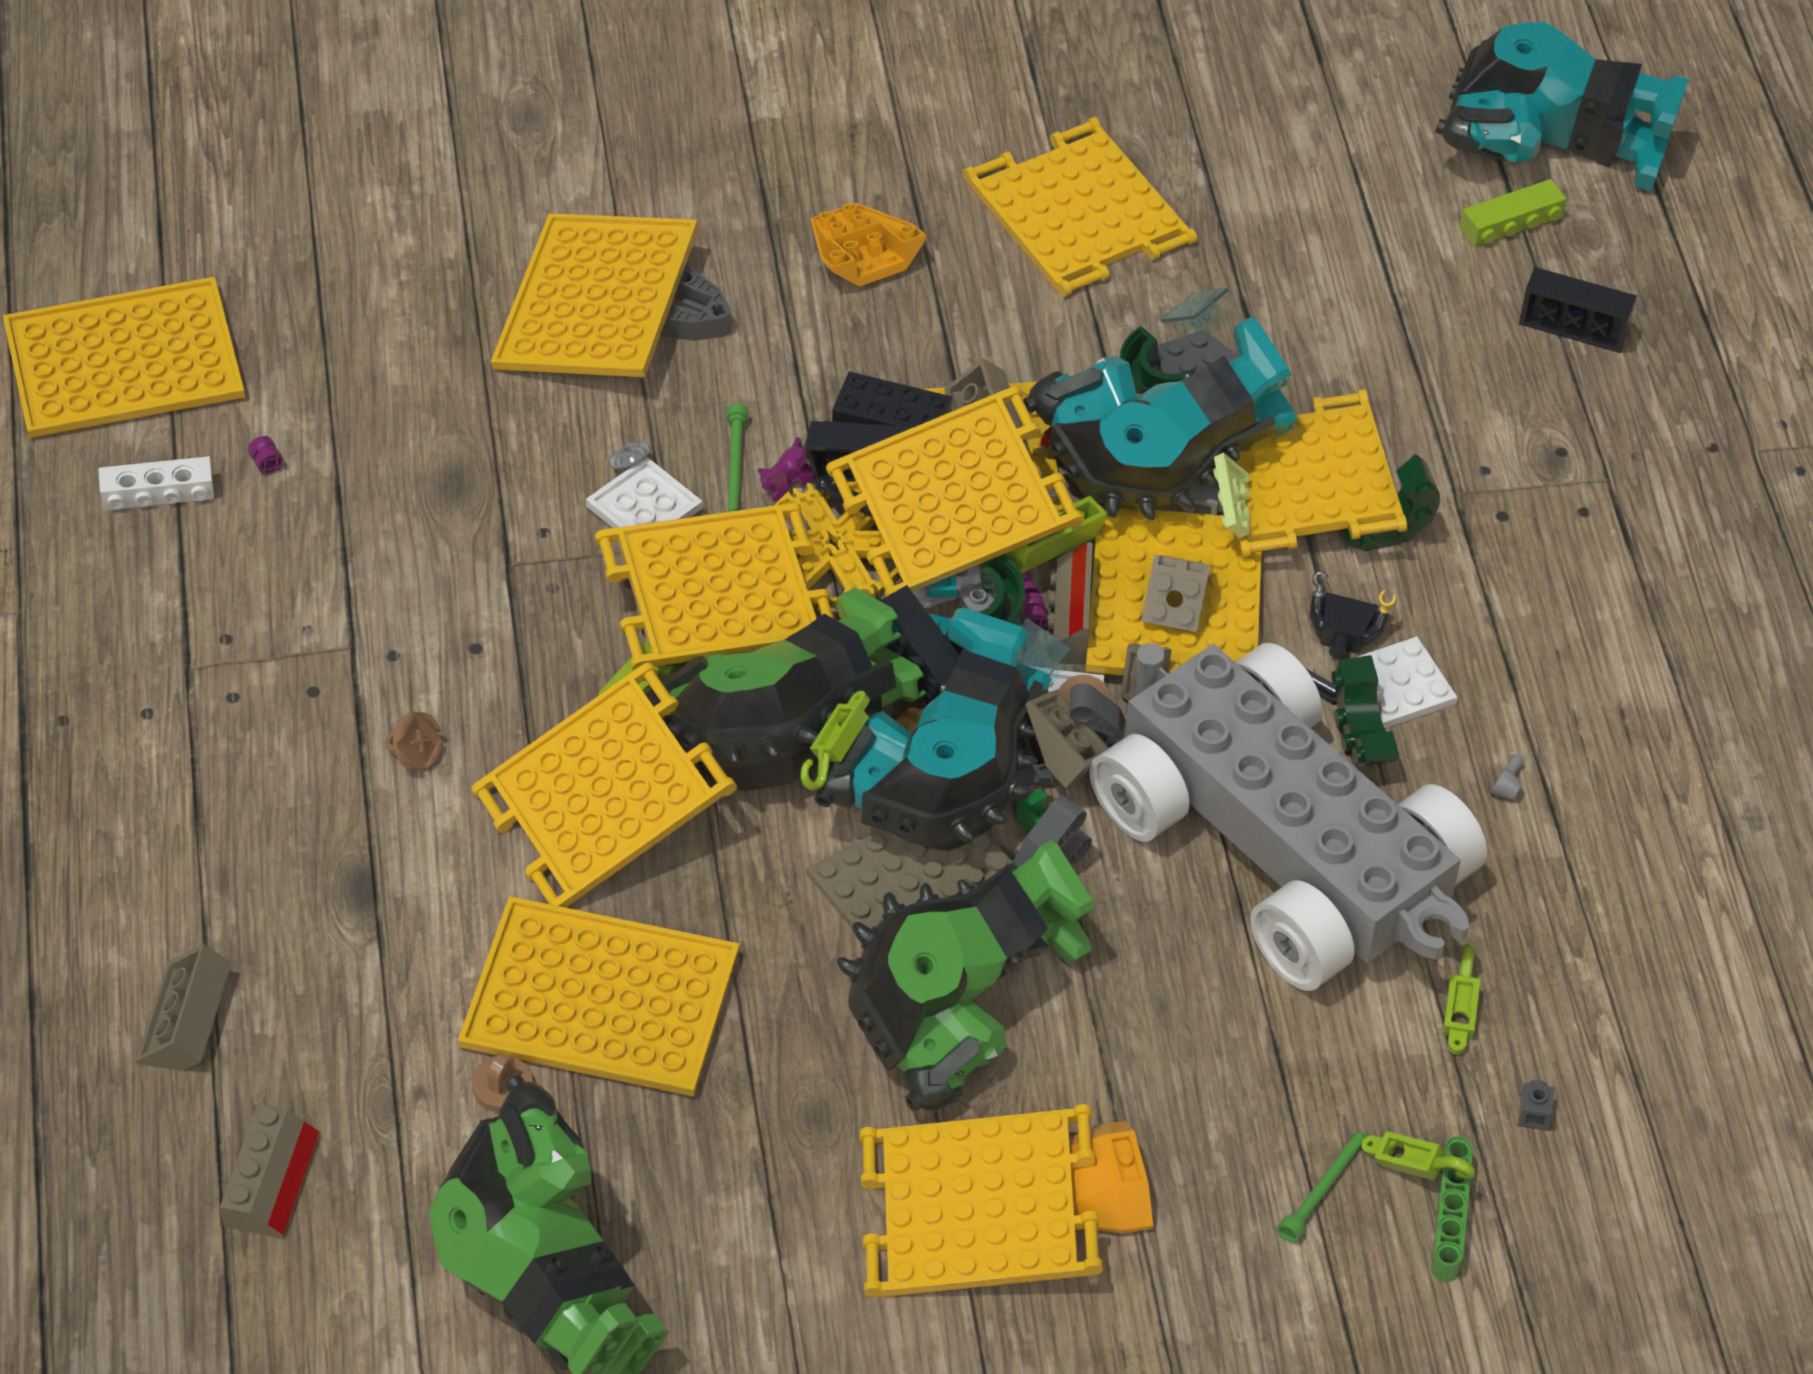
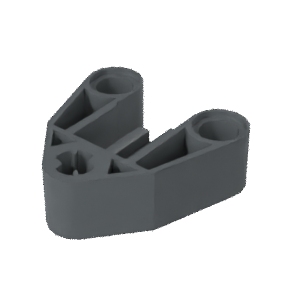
[660,266,731,341]
[1038,684,1126,748]
[1012,795,1092,868]

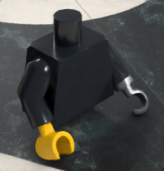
[1309,571,1397,659]

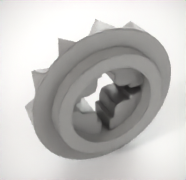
[609,440,651,469]

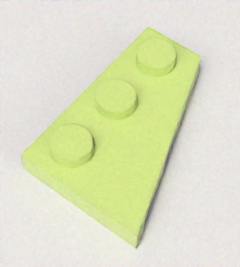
[1214,453,1250,538]

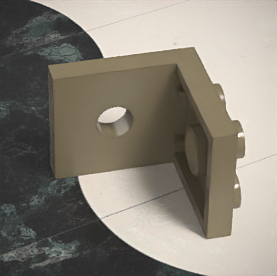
[1141,555,1214,632]

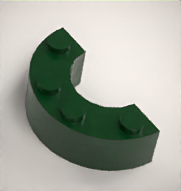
[1120,326,1192,394]
[1342,454,1440,551]
[945,554,1027,655]
[1332,655,1400,767]

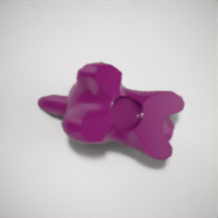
[758,437,815,502]

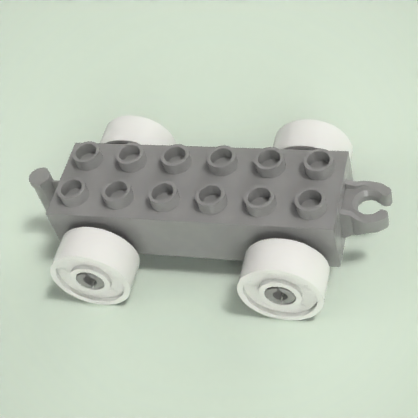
[1089,643,1487,991]

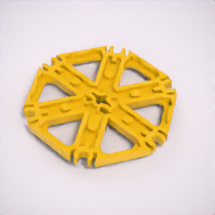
[773,482,901,608]

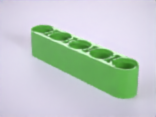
[1431,1136,1473,1282]

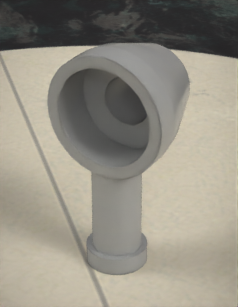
[1490,754,1524,800]

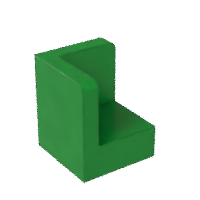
[1016,789,1047,833]

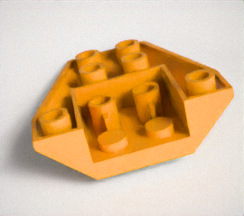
[810,203,926,287]
[1070,1121,1153,1234]

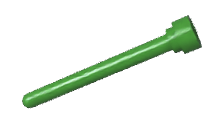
[726,404,748,512]
[1277,1131,1366,1243]

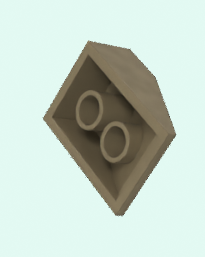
[1026,689,1109,788]

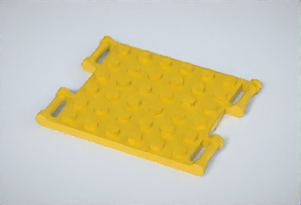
[962,117,1198,297]
[826,386,1084,597]
[1229,389,1407,557]
[594,503,834,671]
[471,662,737,908]
[859,1104,1103,1298]

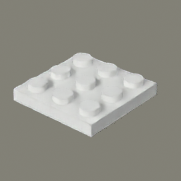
[586,457,703,528]
[1358,636,1458,729]

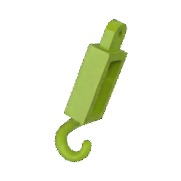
[800,691,870,791]
[1442,944,1480,1055]
[1362,1131,1476,1181]

